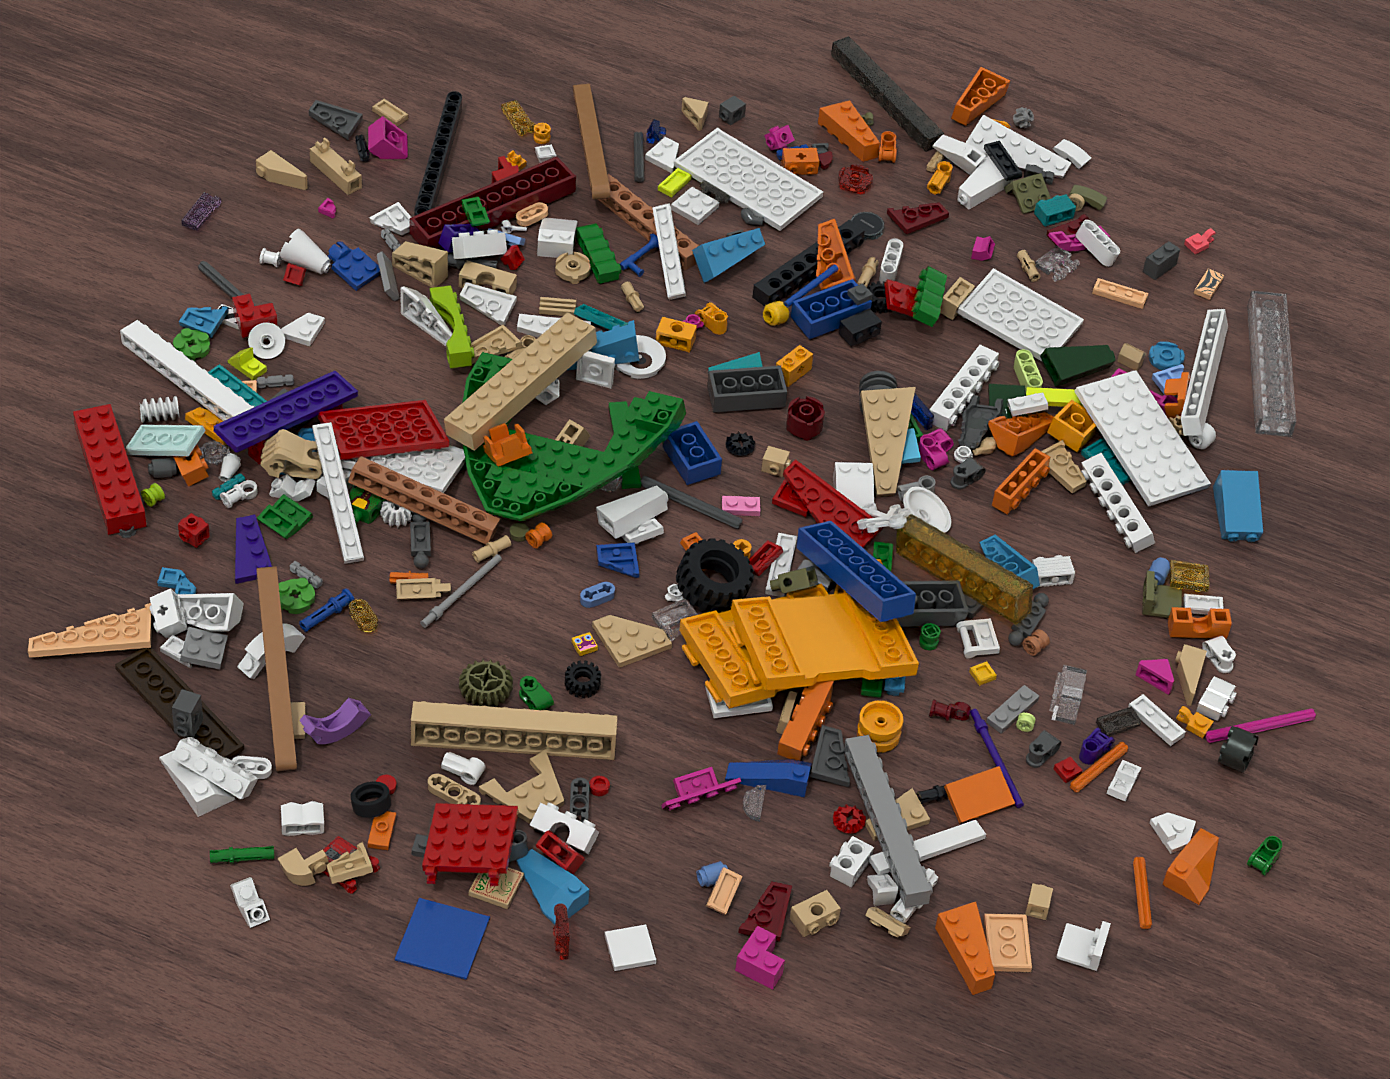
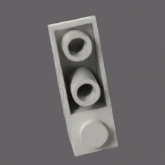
[932,135,986,175]

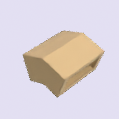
[1117,343,1146,371]

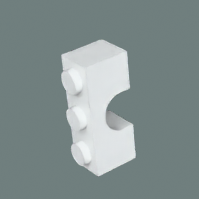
[530,802,599,854]

